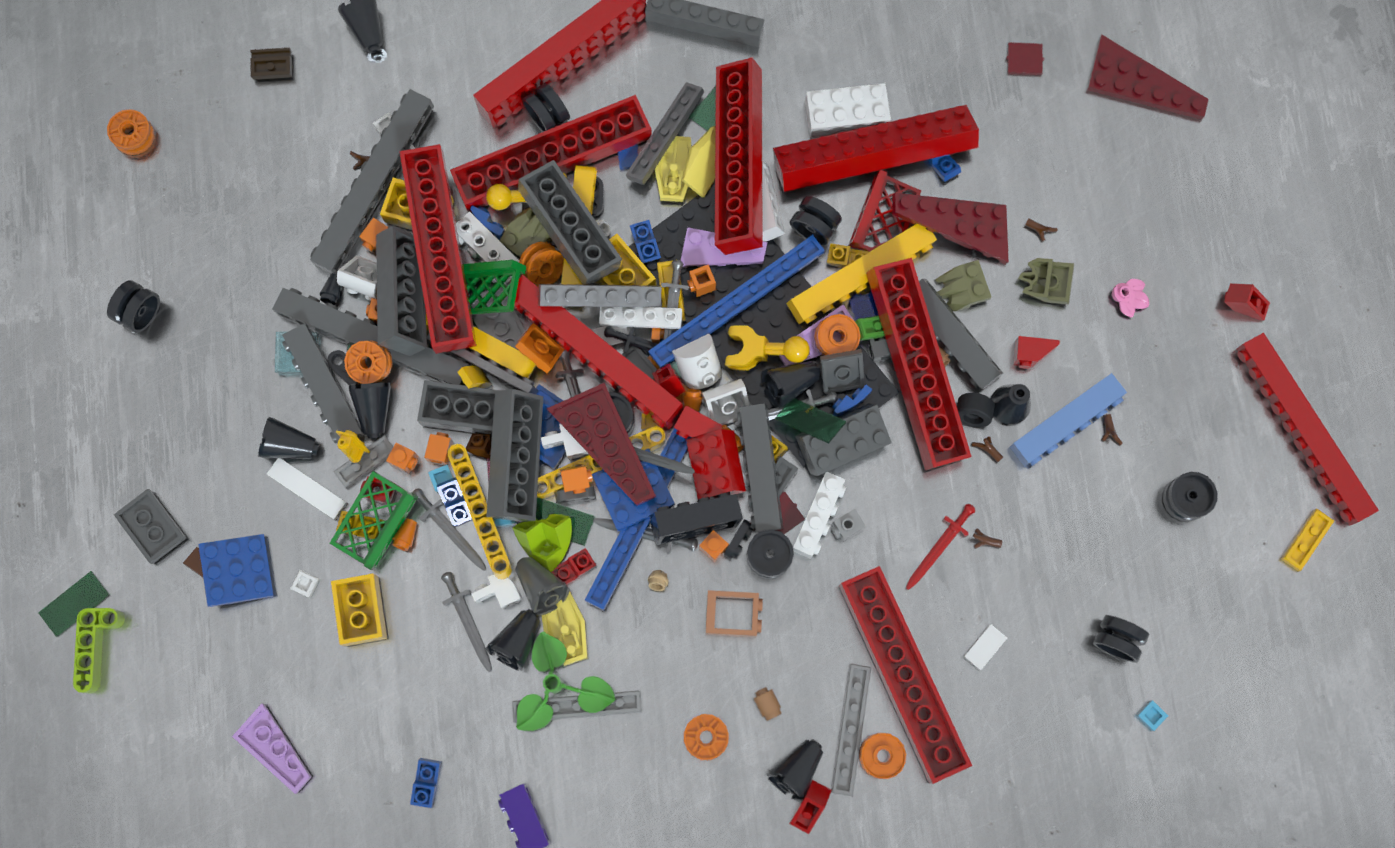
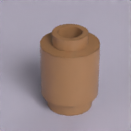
[753,687,782,721]

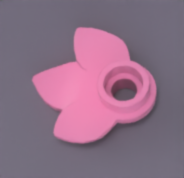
[1112,279,1149,318]

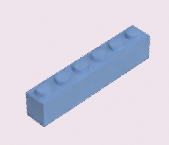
[1010,373,1127,467]

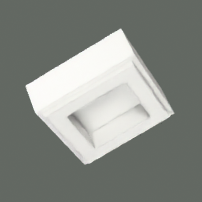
[290,570,320,598]

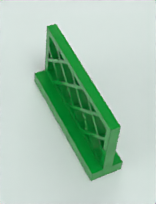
[463,259,526,314]
[329,471,418,570]

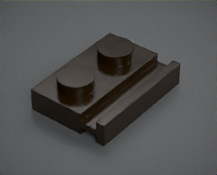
[250,47,292,80]

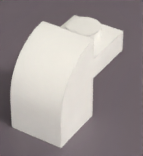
[541,424,589,460]
[471,575,522,609]

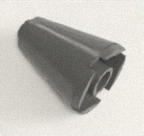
[515,557,569,616]

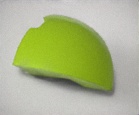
[512,514,572,572]

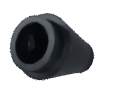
[319,273,341,305]

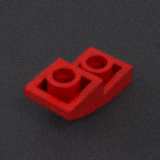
[551,548,597,585]

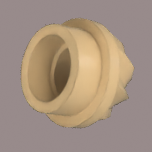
[648,570,669,591]

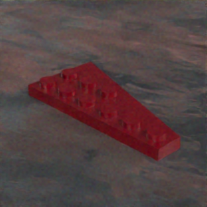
[1087,34,1209,120]
[892,193,1009,265]
[547,383,656,506]

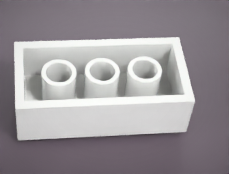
[805,83,891,138]

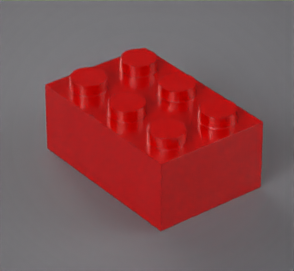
[686,429,746,500]

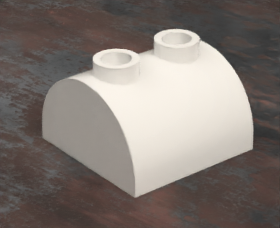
[337,255,377,301]
[672,334,722,389]
[701,379,750,425]

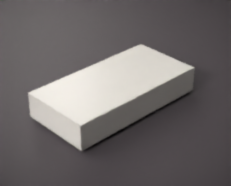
[963,624,1007,671]

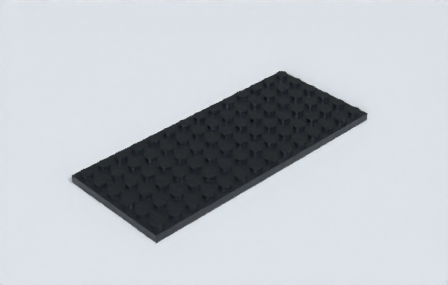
[628,183,899,468]

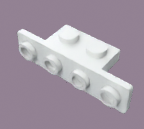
[599,307,682,329]

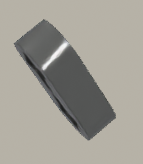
[555,486,595,504]

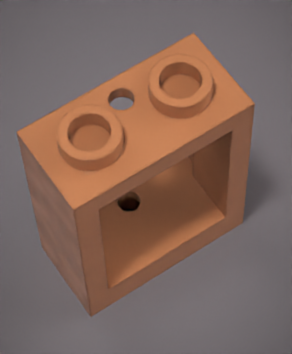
[706,590,763,637]

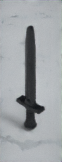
[604,326,675,361]

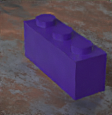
[498,783,551,848]

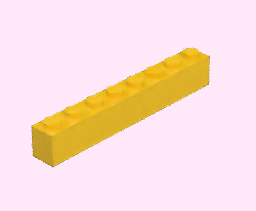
[786,224,937,324]

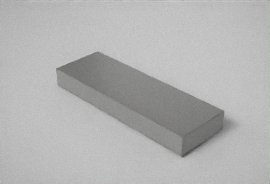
[333,435,393,489]

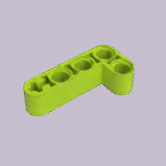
[73,608,125,694]

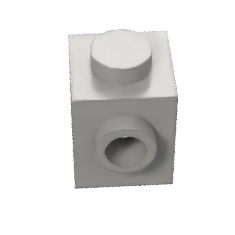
[831,509,866,542]

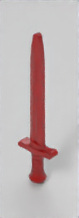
[906,504,976,590]

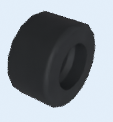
[957,393,995,428]

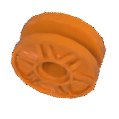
[107,109,154,155]
[519,242,564,287]
[814,314,861,356]
[344,341,392,384]
[684,714,729,760]
[859,733,906,779]

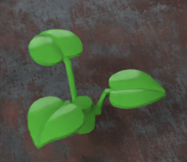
[516,632,615,731]

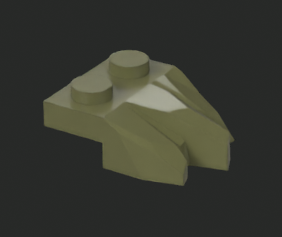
[500,207,551,257]
[1018,258,1074,304]
[934,260,991,312]

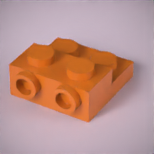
[515,323,565,373]

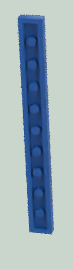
[648,235,825,368]
[585,428,692,611]

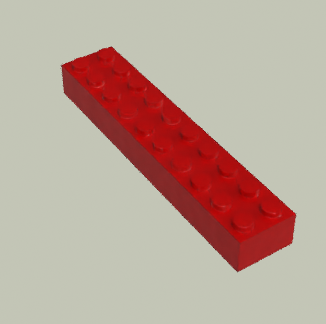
[473,0,646,128]
[715,57,763,255]
[450,95,652,212]
[773,105,979,192]
[400,144,477,354]
[866,258,972,470]
[514,275,684,429]
[839,566,972,784]

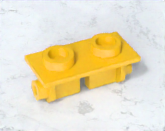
[336,430,370,463]

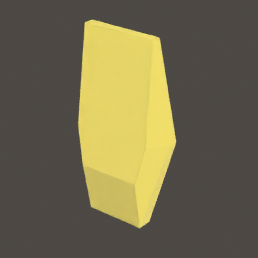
[682,126,716,198]
[654,136,692,202]
[541,590,588,666]

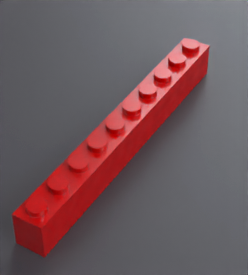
[1236,332,1379,526]

